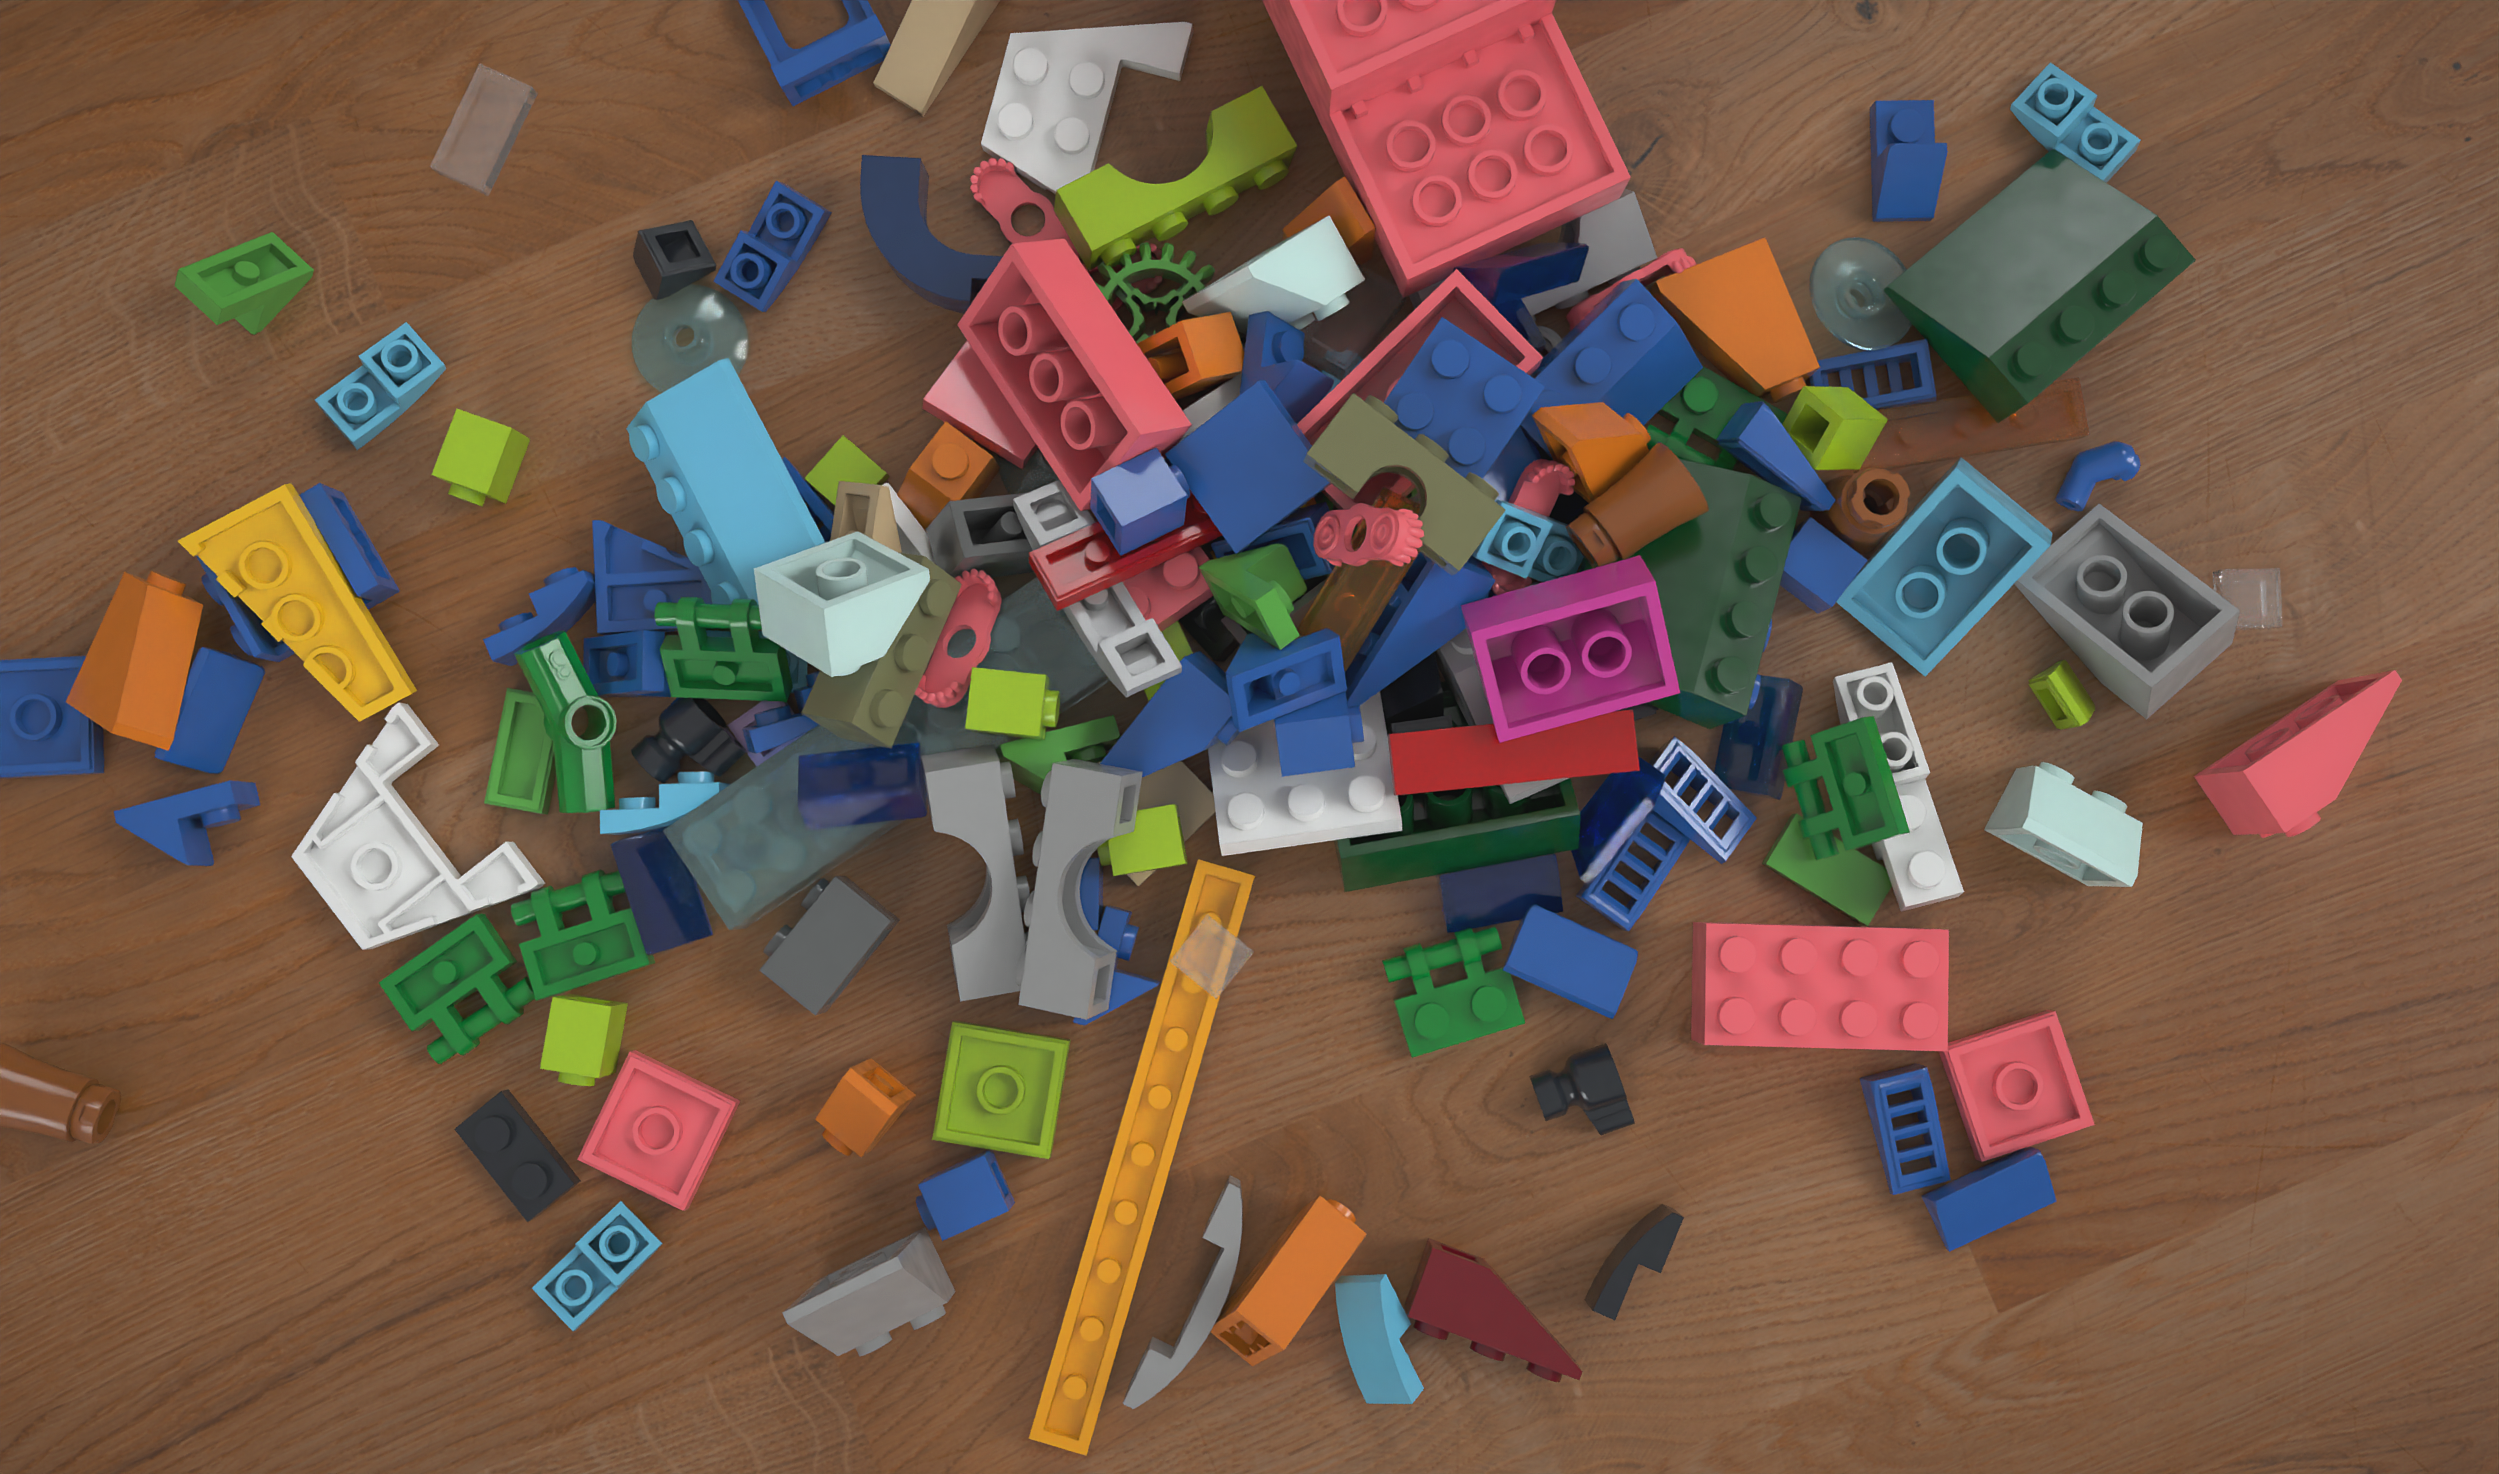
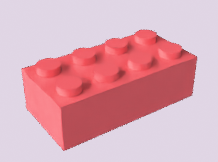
[957,238,1192,511]
[1297,269,1543,536]
[1691,922,1949,1052]

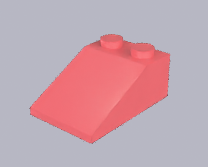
[2194,670,2402,838]

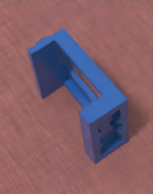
[738,0,891,106]
[196,483,400,662]

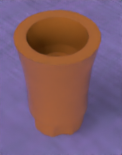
[1566,442,1709,568]
[1809,468,1910,555]
[0,1043,121,1144]

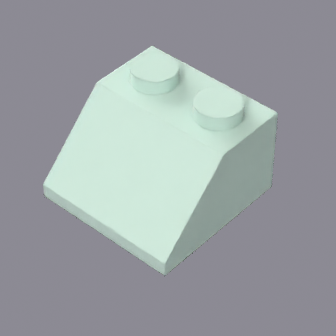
[1182,216,1365,335]
[754,531,930,677]
[1984,762,2143,887]

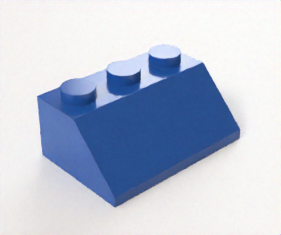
[1519,279,1703,492]

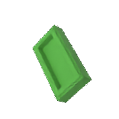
[484,688,556,814]
[1762,813,1892,926]

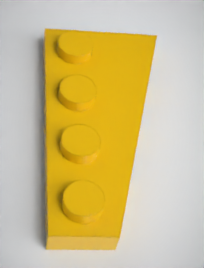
[178,483,417,722]

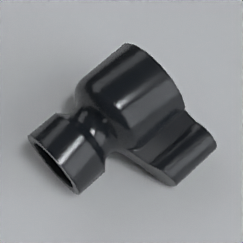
[631,697,747,783]
[1529,1043,1635,1135]

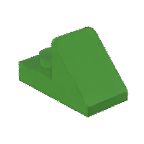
[174,232,314,335]
[1198,544,1307,650]
[996,715,1121,795]

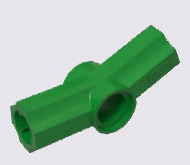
[514,631,617,813]

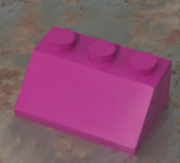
[1461,555,1680,743]

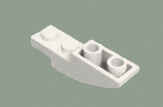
[1833,662,1964,912]

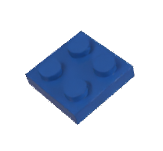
[1384,317,1546,479]

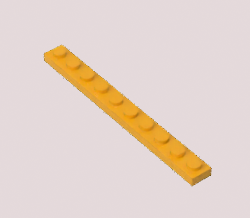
[1029,859,1255,1456]

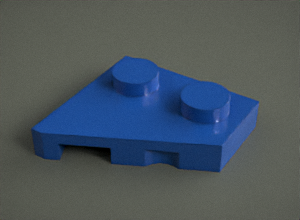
[592,520,720,636]

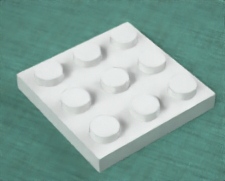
[1208,691,1402,856]

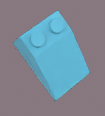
[1836,457,2052,677]

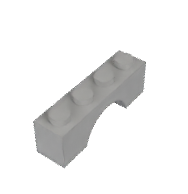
[1409,189,1657,331]
[921,744,1030,1002]
[1016,759,1143,1020]

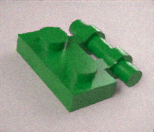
[1646,366,1788,470]
[654,597,793,702]
[1781,716,1910,860]
[511,868,656,1001]
[379,914,535,1064]
[1382,926,1525,1058]

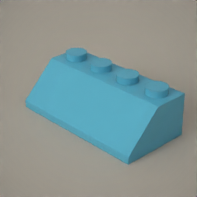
[626,358,825,605]

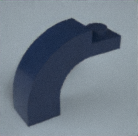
[860,155,1003,314]

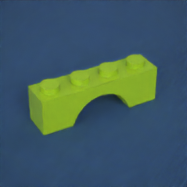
[1054,86,1297,271]

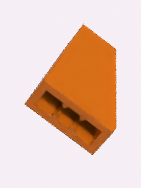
[1649,237,1820,403]
[66,570,203,751]
[1210,1196,1367,1367]

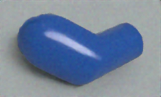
[2055,441,2141,512]

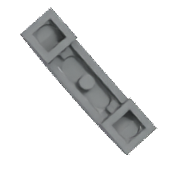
[1013,480,1182,697]
[1123,1175,1243,1409]

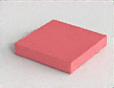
[922,340,1038,469]
[1939,1010,2095,1162]
[577,1050,740,1211]

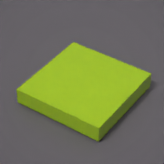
[932,1021,1071,1159]

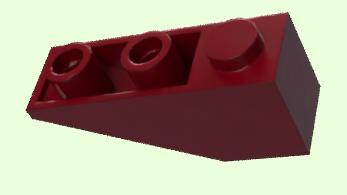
[1404,1238,1582,1382]

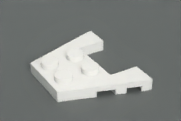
[981,22,1193,194]
[291,702,546,950]

